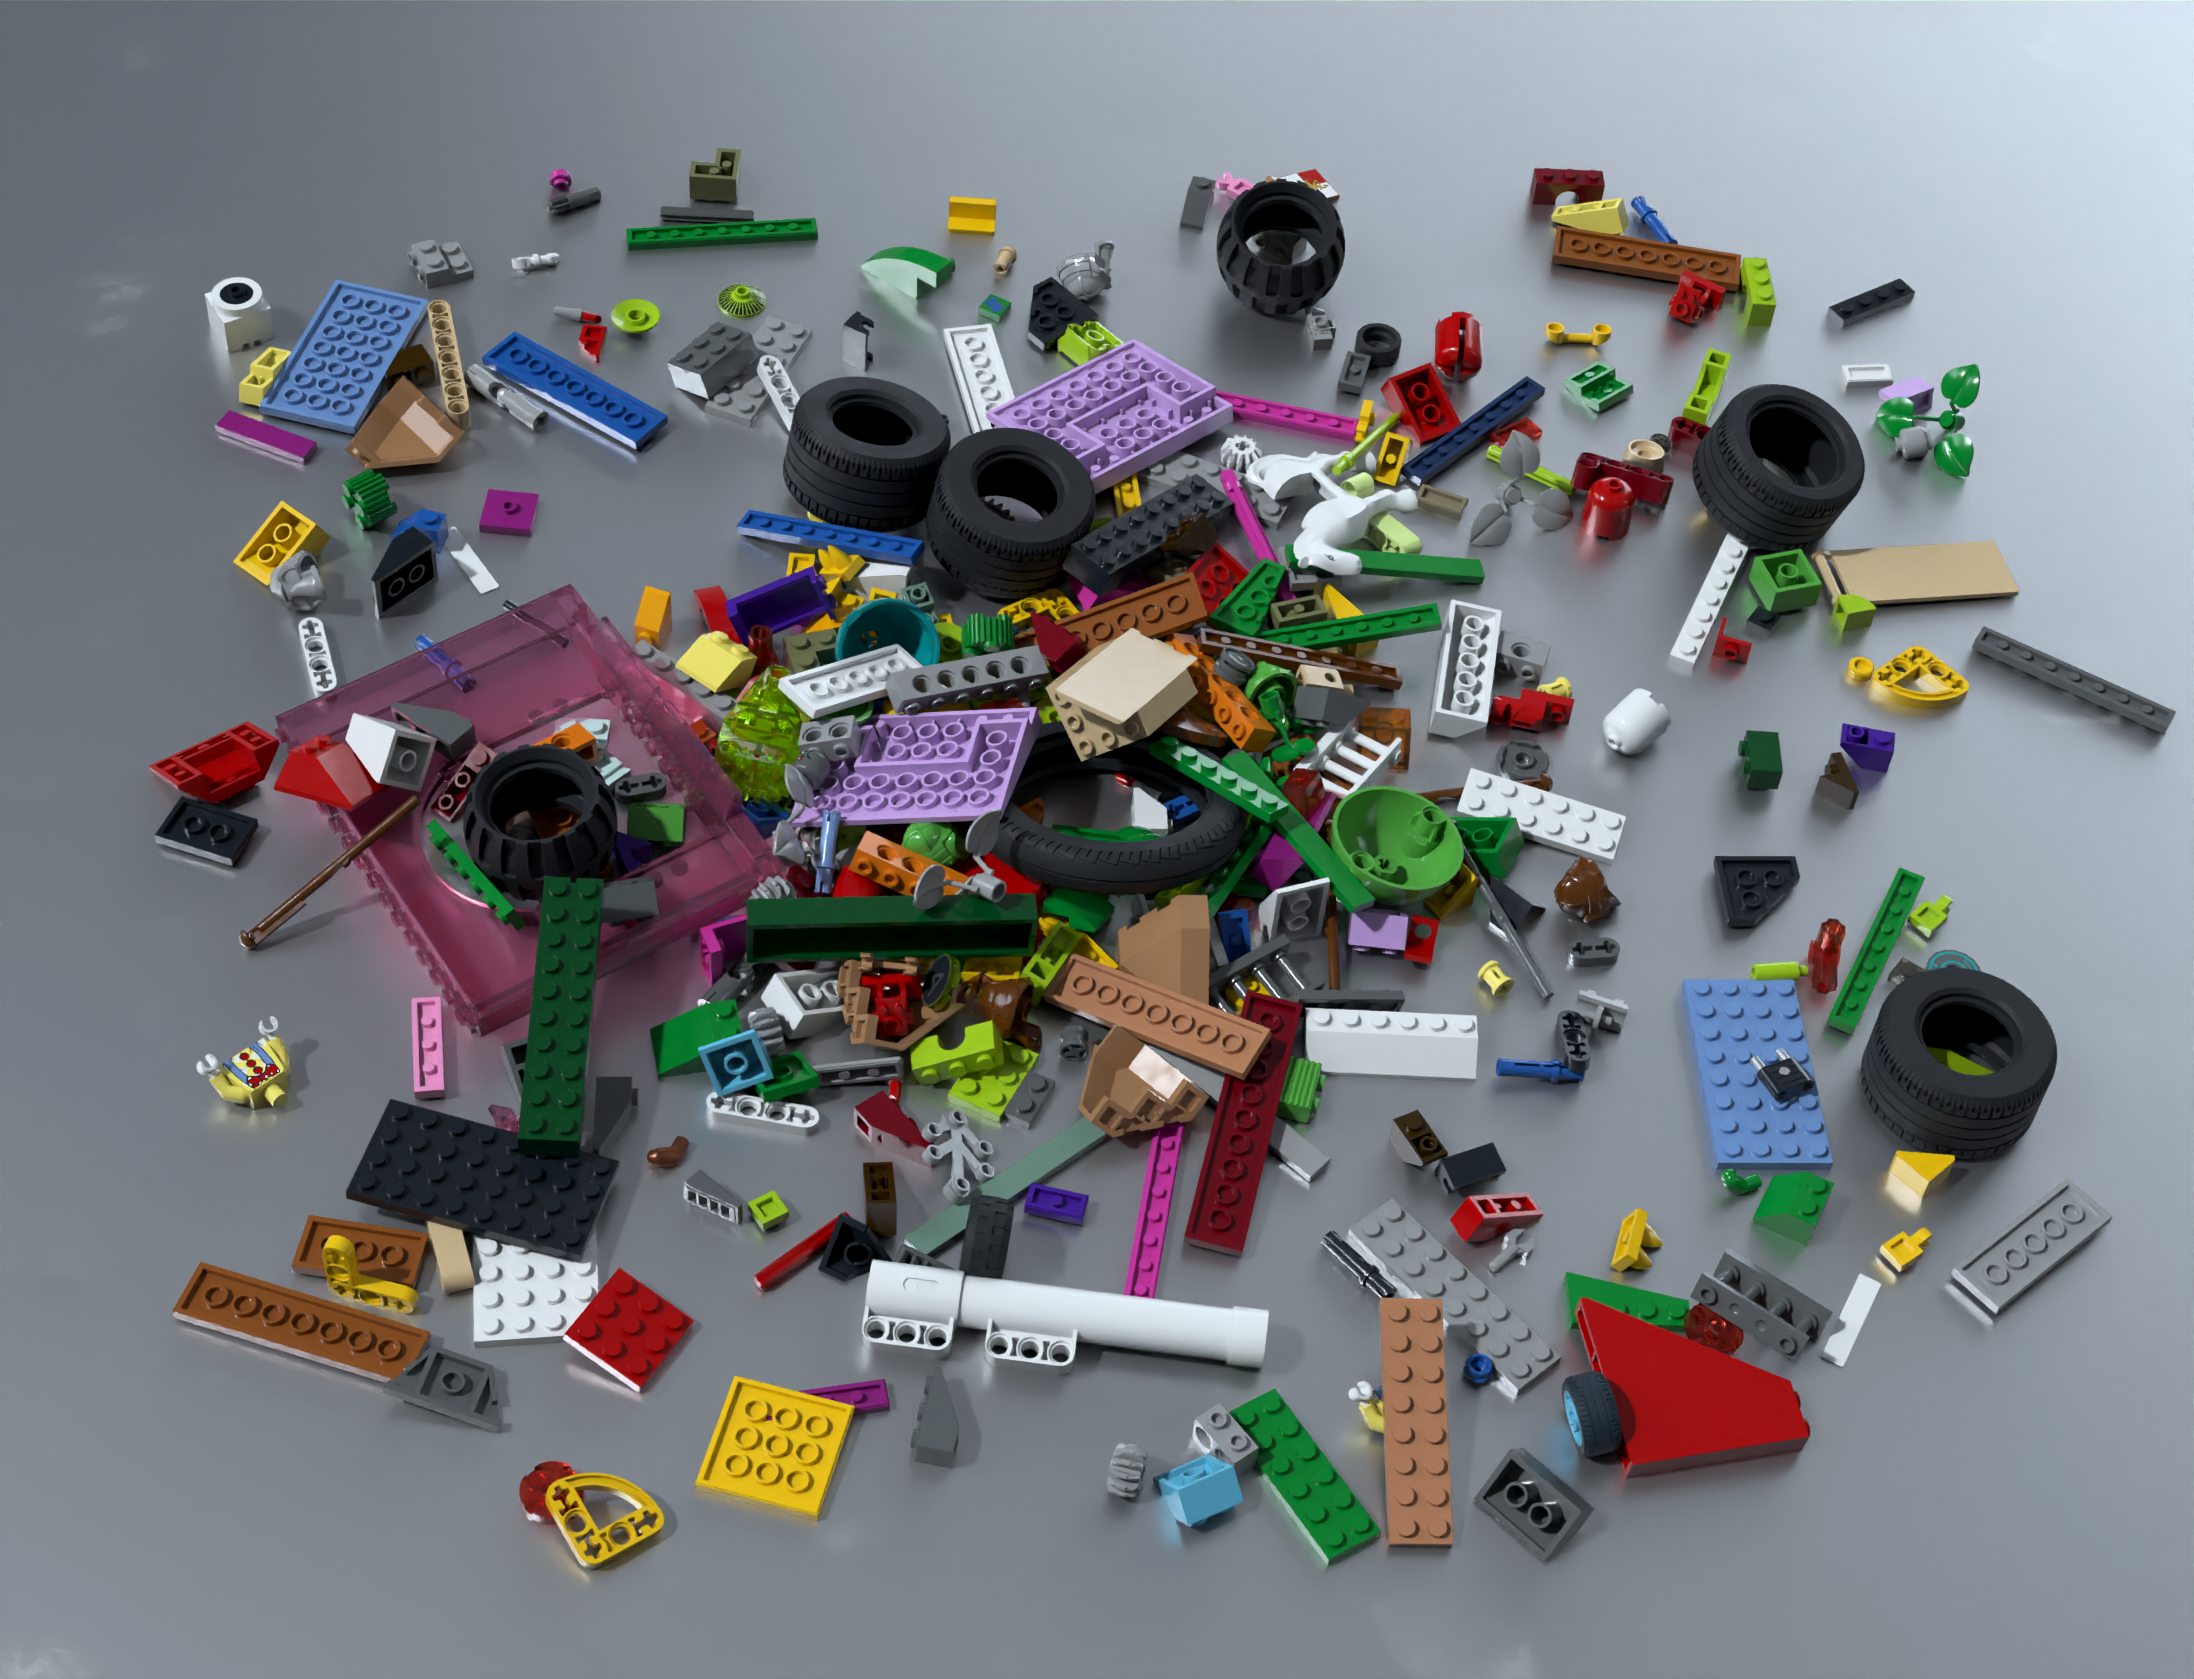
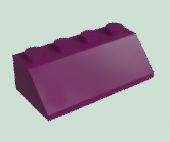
[1248,791,1337,892]

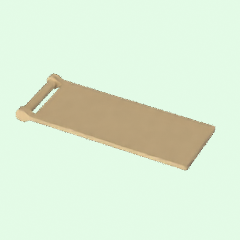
[1810,541,2019,607]

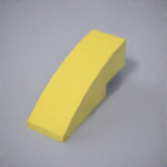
[239,347,292,406]

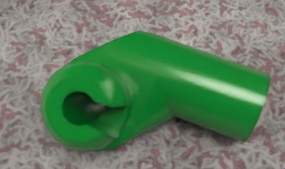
[1721,1168,1762,1195]

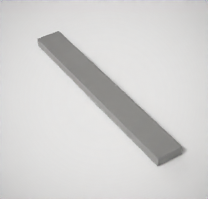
[1139,1039,1330,1182]

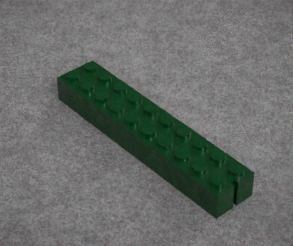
[517,876,604,1157]
[745,893,1038,963]

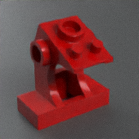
[1668,270,1727,324]
[862,972,922,1037]

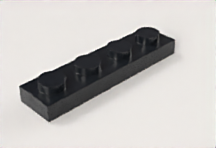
[1827,278,1915,327]

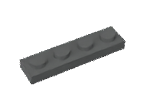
[1292,989,1405,1017]

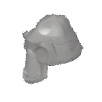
[1056,240,1114,302]
[269,550,327,611]

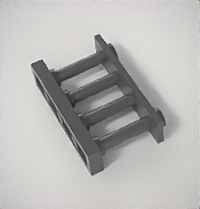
[1209,933,1325,1016]
[1690,1248,1833,1362]

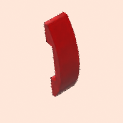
[693,586,742,645]

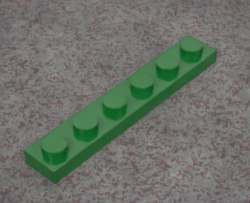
[1150,736,1289,823]
[426,819,526,931]

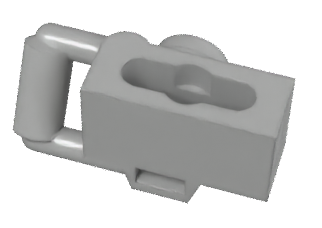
[1305,305,1336,351]

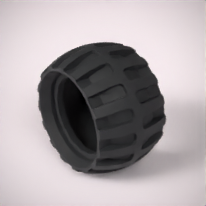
[1216,179,1345,315]
[463,743,618,903]

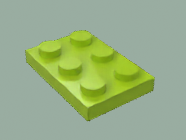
[948,1038,1039,1123]

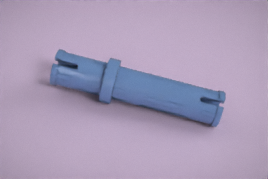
[814,810,841,896]

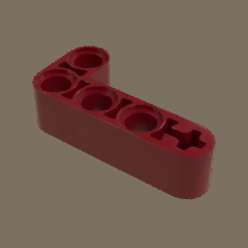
[1667,417,1764,462]
[1570,452,1674,505]

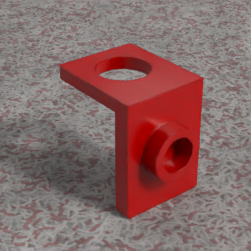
[1712,617,1752,664]
[1404,915,1439,964]

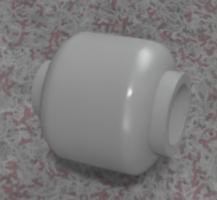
[1894,426,1932,460]

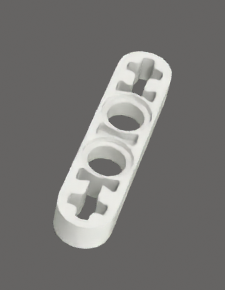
[757,355,800,431]
[299,617,338,701]
[706,1092,819,1136]

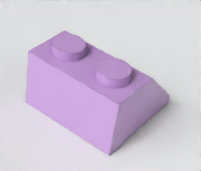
[1347,908,1408,954]

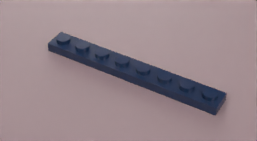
[1401,376,1545,486]

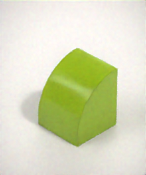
[1832,594,1876,631]

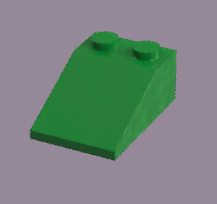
[1449,817,1525,878]
[650,999,742,1078]

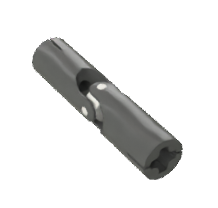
[698,952,770,1006]

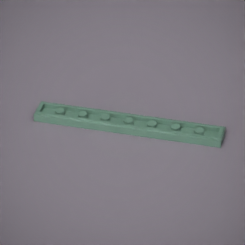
[904,1116,1106,1257]

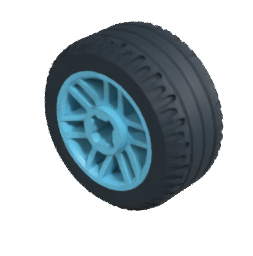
[1562,1371,1622,1457]

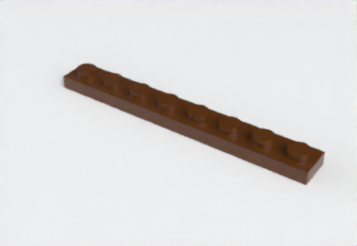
[1197,627,1403,690]

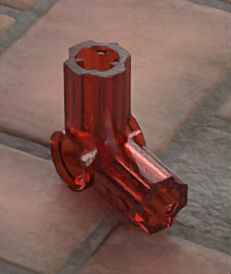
[748,624,790,676]
[1808,918,1845,994]

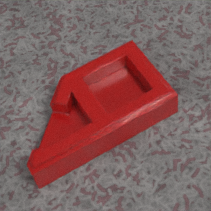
[579,324,608,363]

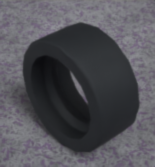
[1354,323,1402,367]

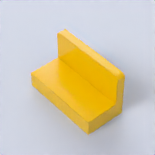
[948,196,997,236]

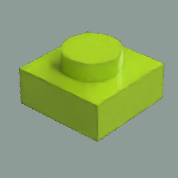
[748,1190,789,1231]

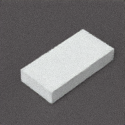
[1840,364,1894,388]

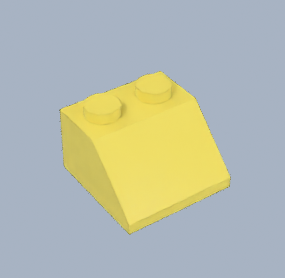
[675,631,757,693]

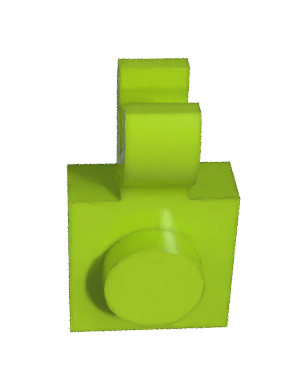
[1907,894,1954,937]

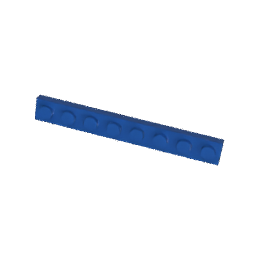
[736,510,925,565]

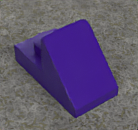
[613,831,653,879]

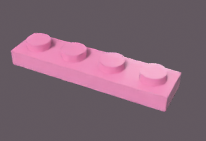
[411,996,445,1099]

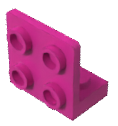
[699,915,746,987]

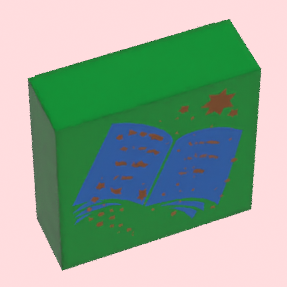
[978,294,1011,322]

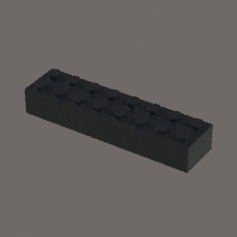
[1062,474,1234,597]

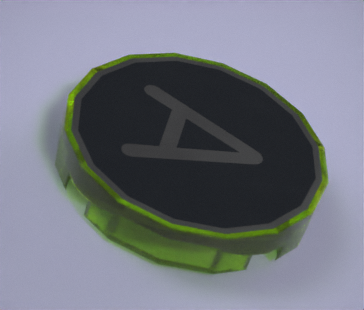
[922,953,960,1011]

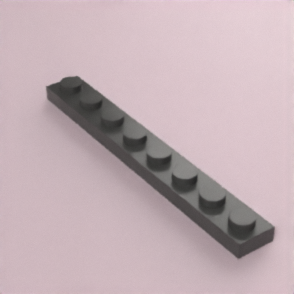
[1972,626,2176,734]

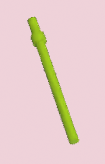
[1332,413,1401,476]

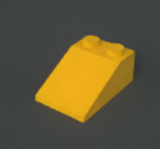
[233,501,331,588]

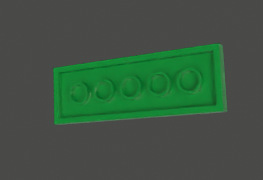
[1228,1388,1381,1566]

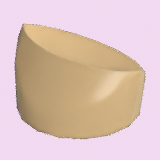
[1621,439,1664,473]

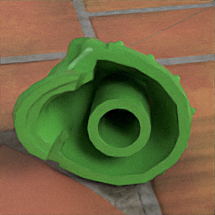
[1244,661,1298,738]
[901,822,971,868]

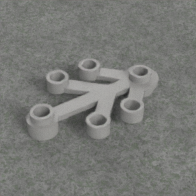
[921,1108,995,1204]

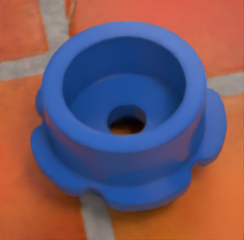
[1463,1353,1494,1383]

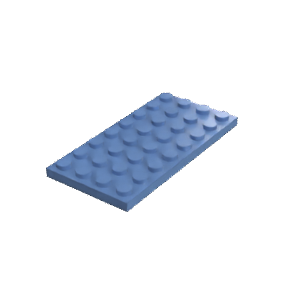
[259,279,429,434]
[1682,979,1833,1170]

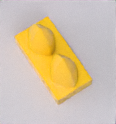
[818,545,865,581]
[1611,1208,1663,1272]

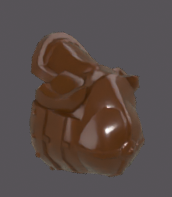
[1554,856,1622,923]
[978,977,1042,1053]

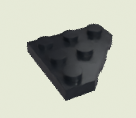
[1028,277,1098,351]
[1713,856,1800,926]

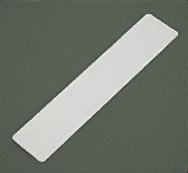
[444,527,499,594]
[1821,1274,1881,1367]

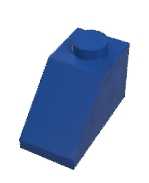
[390,509,449,554]

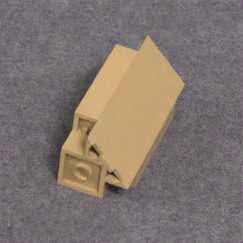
[1046,628,1198,762]

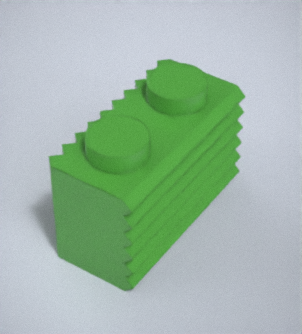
[1276,1055,1326,1123]

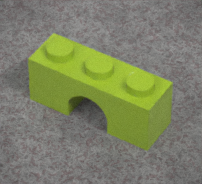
[1739,257,1776,326]
[910,1020,1004,1086]

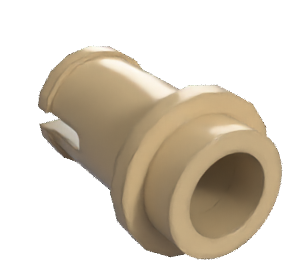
[993,246,1017,276]

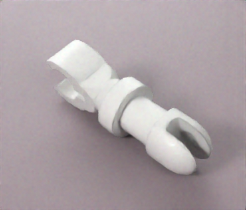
[512,253,560,270]

